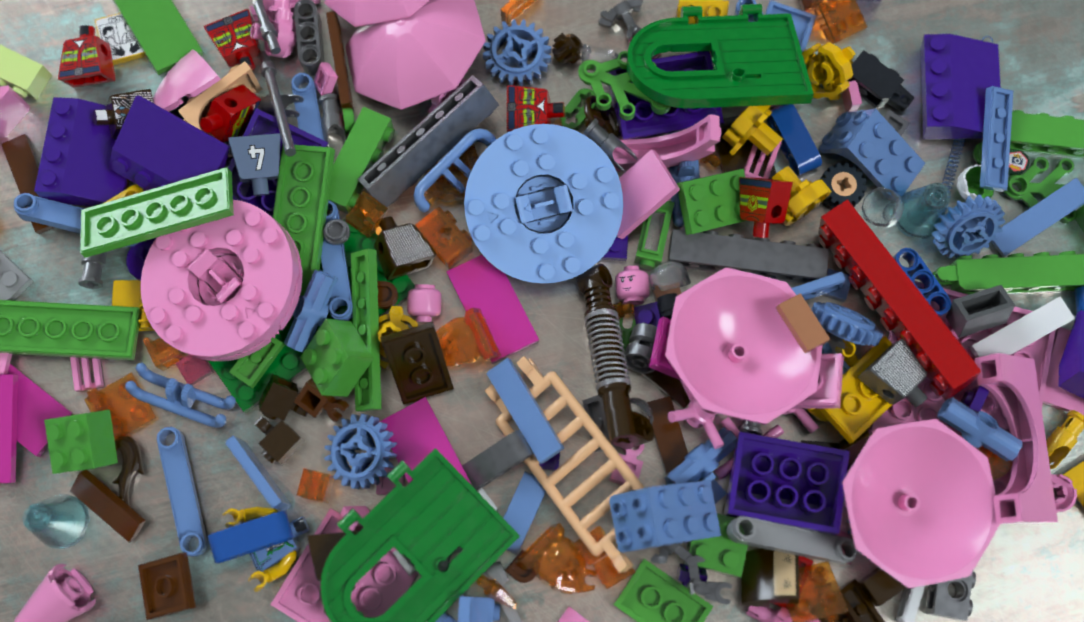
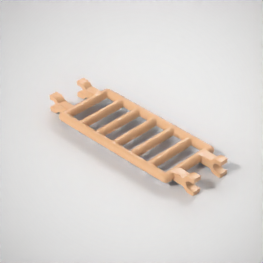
[485,356,645,573]

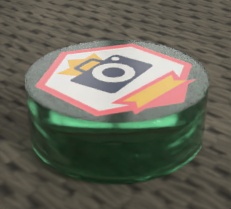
[1008,149,1030,176]

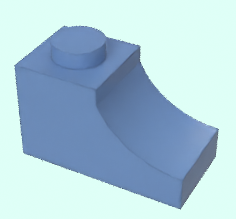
[458,596,500,622]

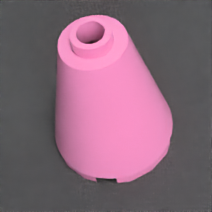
[14,564,96,622]

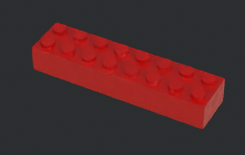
[818,199,982,401]

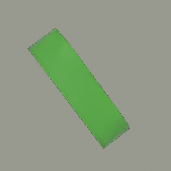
[560,88,596,131]

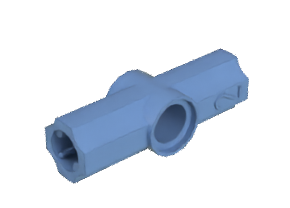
[284,270,338,352]
[937,397,1022,461]
[664,427,737,485]

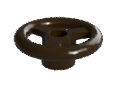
[584,95,621,138]

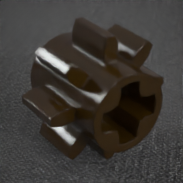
[552,33,583,65]

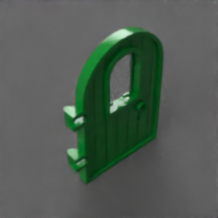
[626,4,814,108]
[321,448,520,622]

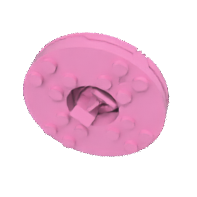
[141,200,302,361]

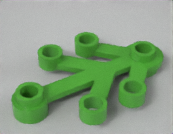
[578,51,671,120]
[1004,157,1084,224]

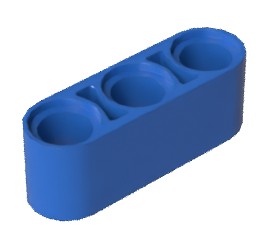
[766,104,822,176]
[893,248,951,317]
[208,511,294,564]

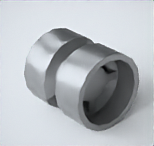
[623,323,657,373]

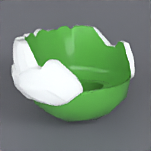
[957,164,994,200]

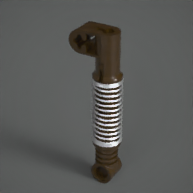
[576,264,654,449]

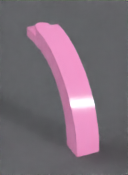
[613,114,721,172]

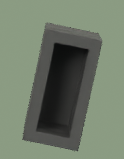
[946,285,1015,338]

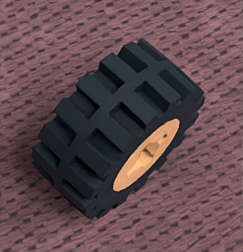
[820,163,867,210]

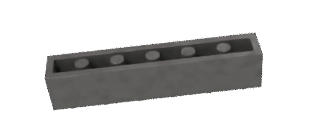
[358,75,499,209]
[667,227,829,284]

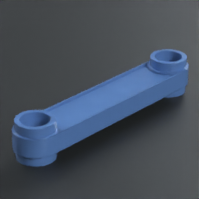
[291,73,324,140]
[14,193,138,247]
[321,201,353,321]
[157,427,208,557]

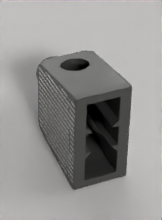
[858,338,928,408]

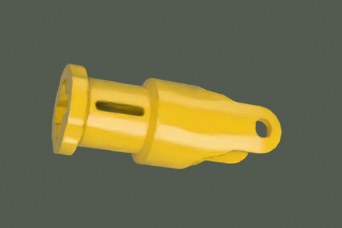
[1046,410,1084,469]

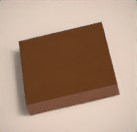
[138,552,196,620]

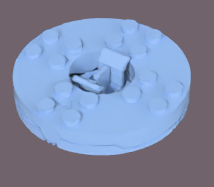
[464,124,623,284]

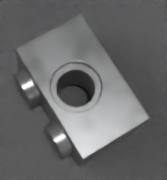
[925,571,976,621]

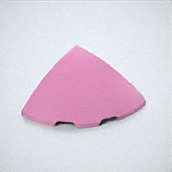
[153,49,221,112]

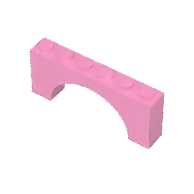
[974,353,1058,525]

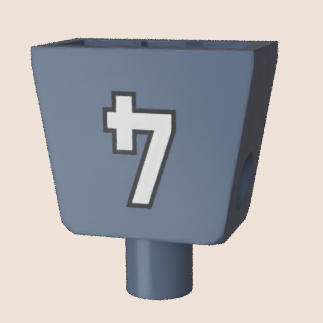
[229,133,281,196]

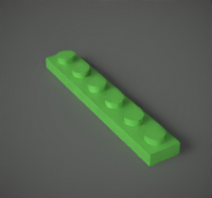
[351,249,382,412]

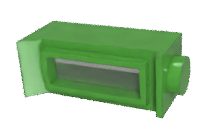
[634,201,675,270]

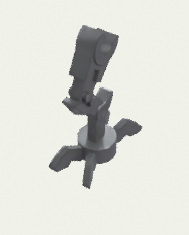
[598,0,662,59]
[651,542,732,604]

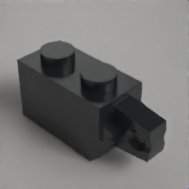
[847,50,915,112]

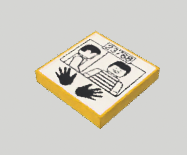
[94,13,146,66]

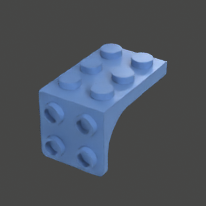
[818,109,926,202]
[609,480,721,552]

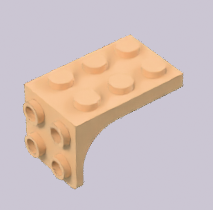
[178,61,262,136]

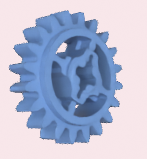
[483,19,551,86]
[932,195,1005,259]
[811,302,883,346]
[324,414,397,489]

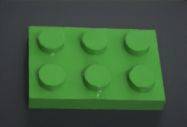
[677,169,747,235]
[613,559,714,622]

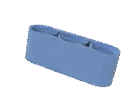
[503,471,546,555]

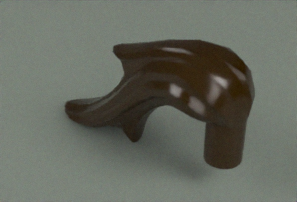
[112,435,144,506]

